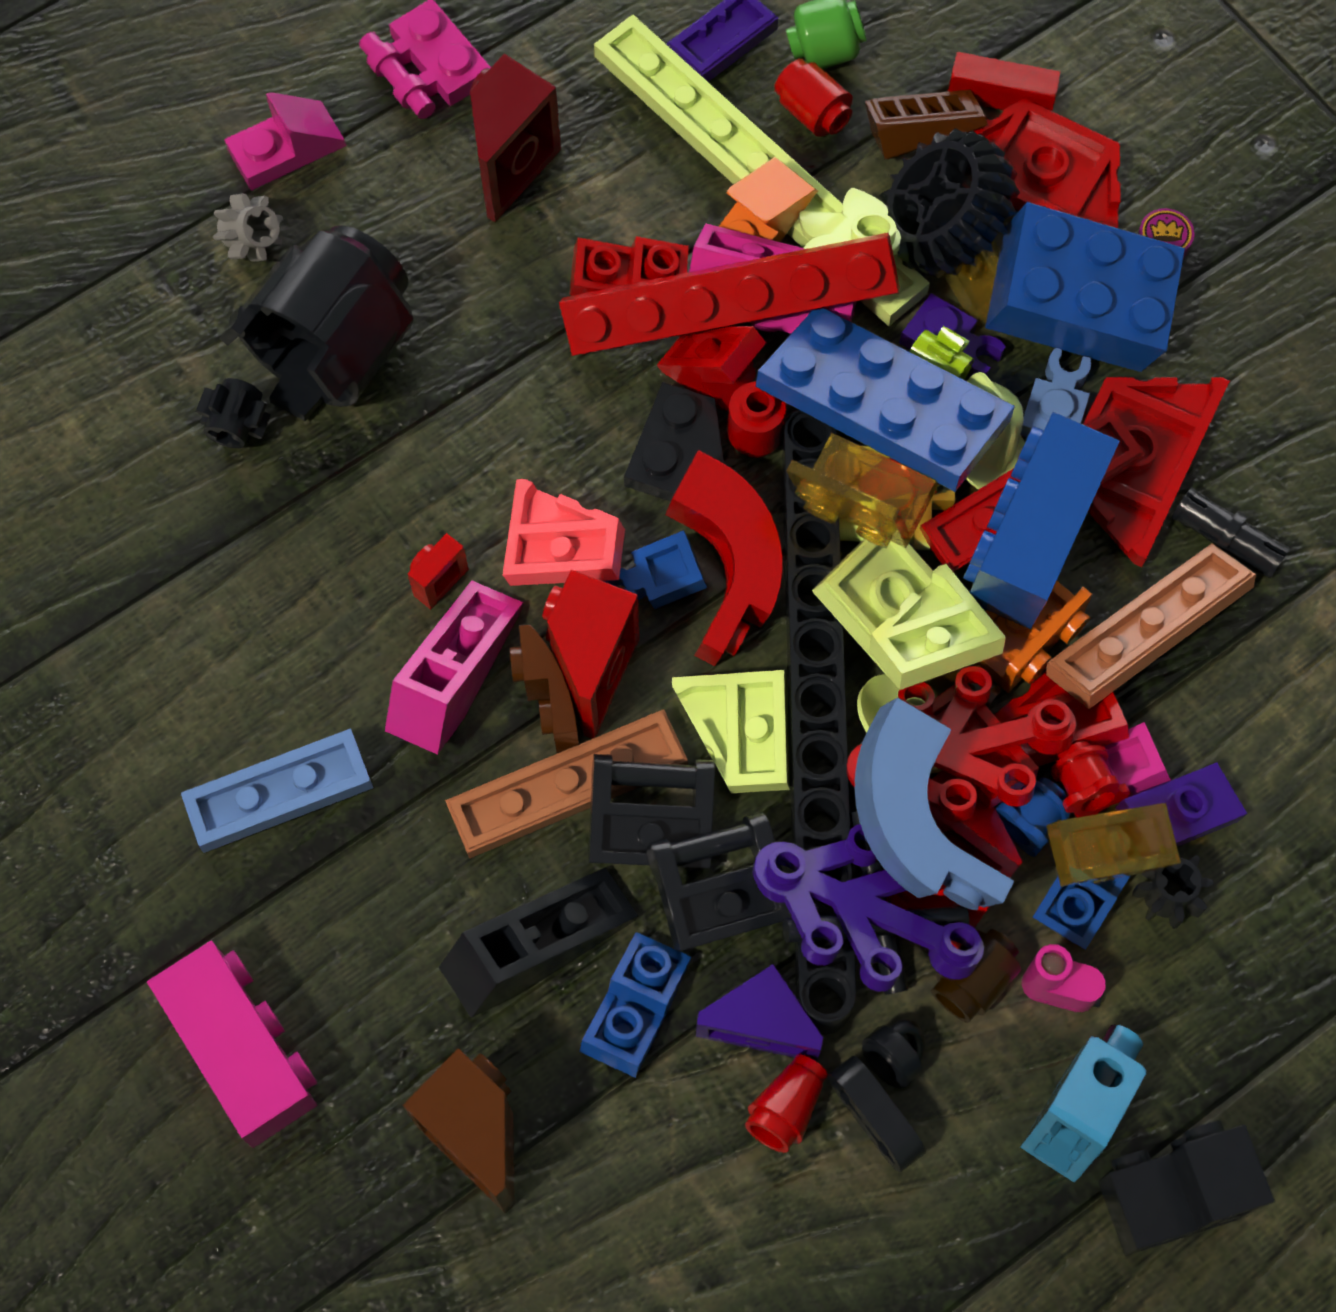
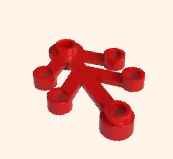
[847,666,1076,822]

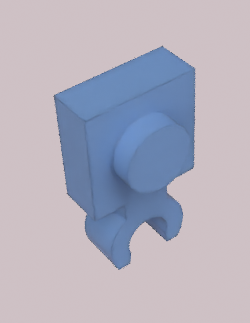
[1020,348,1091,438]

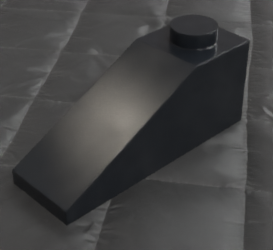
[439,867,638,1018]

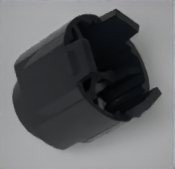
[219,225,414,421]

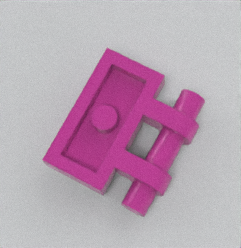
[359,0,491,119]

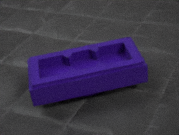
[666,0,779,82]
[1115,762,1247,860]

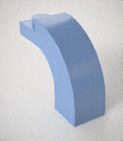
[855,697,1014,910]

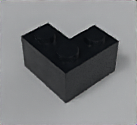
[1098,1120,1275,1256]

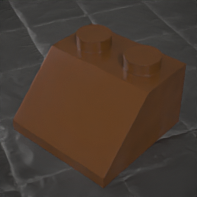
[402,1048,514,1214]

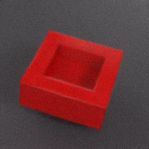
[407,533,469,610]

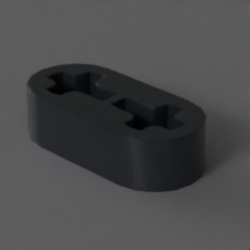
[827,1056,926,1172]

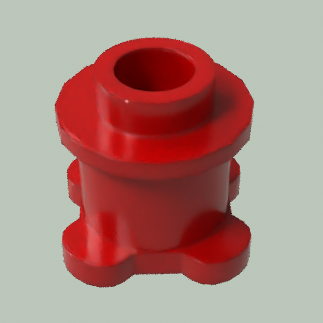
[1050,741,1130,821]

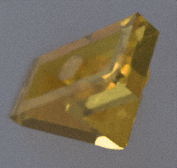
[1046,803,1181,887]

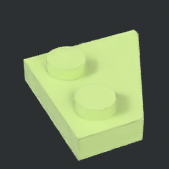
[869,564,1006,690]
[672,670,790,793]

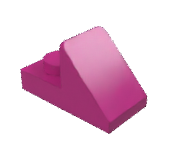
[224,92,346,191]

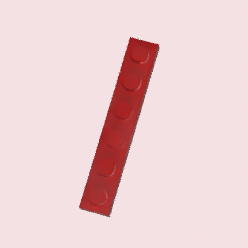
[559,232,900,356]

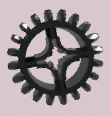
[880,128,1020,279]

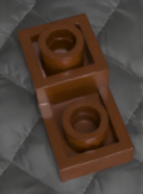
[510,624,579,753]

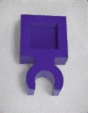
[900,293,1005,378]

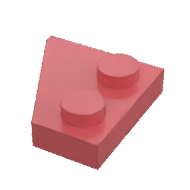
[502,479,625,586]

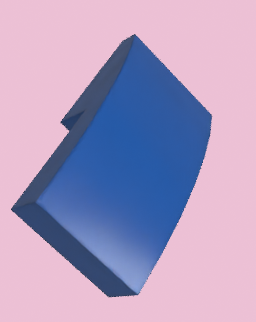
[1032,816,1143,950]
[579,932,691,1078]

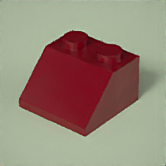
[470,54,561,222]

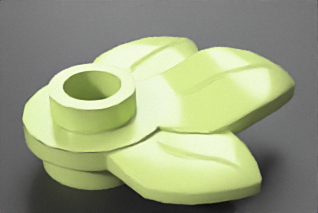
[799,188,901,255]

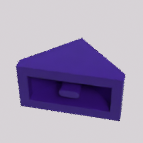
[696,964,823,1062]

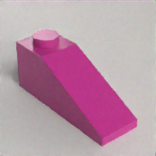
[385,581,523,755]

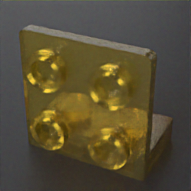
[786,433,938,548]

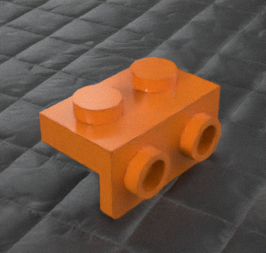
[978,581,1093,693]

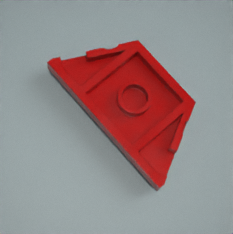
[973,98,1121,228]
[1083,377,1230,567]

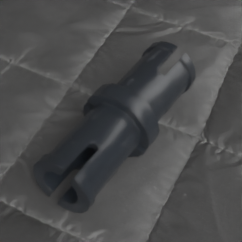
[1171,487,1291,579]

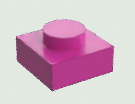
[1104,722,1171,804]

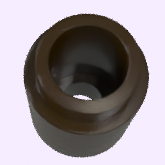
[931,929,1021,1023]

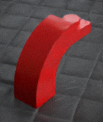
[665,450,782,667]

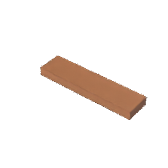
[1046,543,1256,709]
[445,709,688,859]

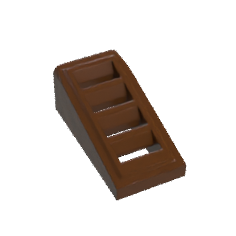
[865,90,987,160]

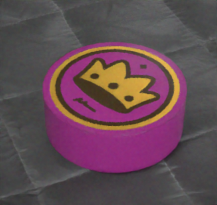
[1137,208,1194,259]

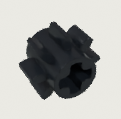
[195,378,271,448]
[1132,847,1214,929]

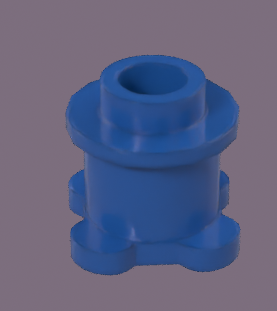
[996,777,1070,857]

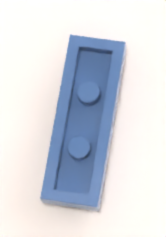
[181,728,373,853]

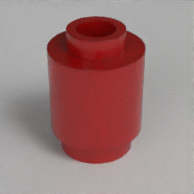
[774,59,853,137]
[728,382,786,458]

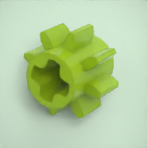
[909,326,974,380]

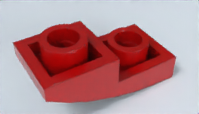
[570,236,689,296]

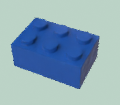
[985,202,1185,372]
[963,412,1120,629]

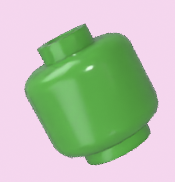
[786,0,867,69]

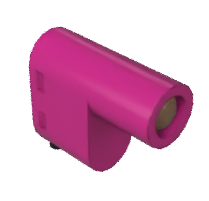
[1022,944,1105,1012]

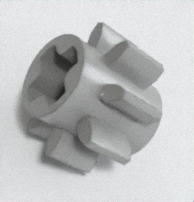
[213,193,283,261]

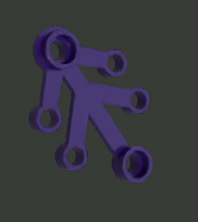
[753,824,984,992]

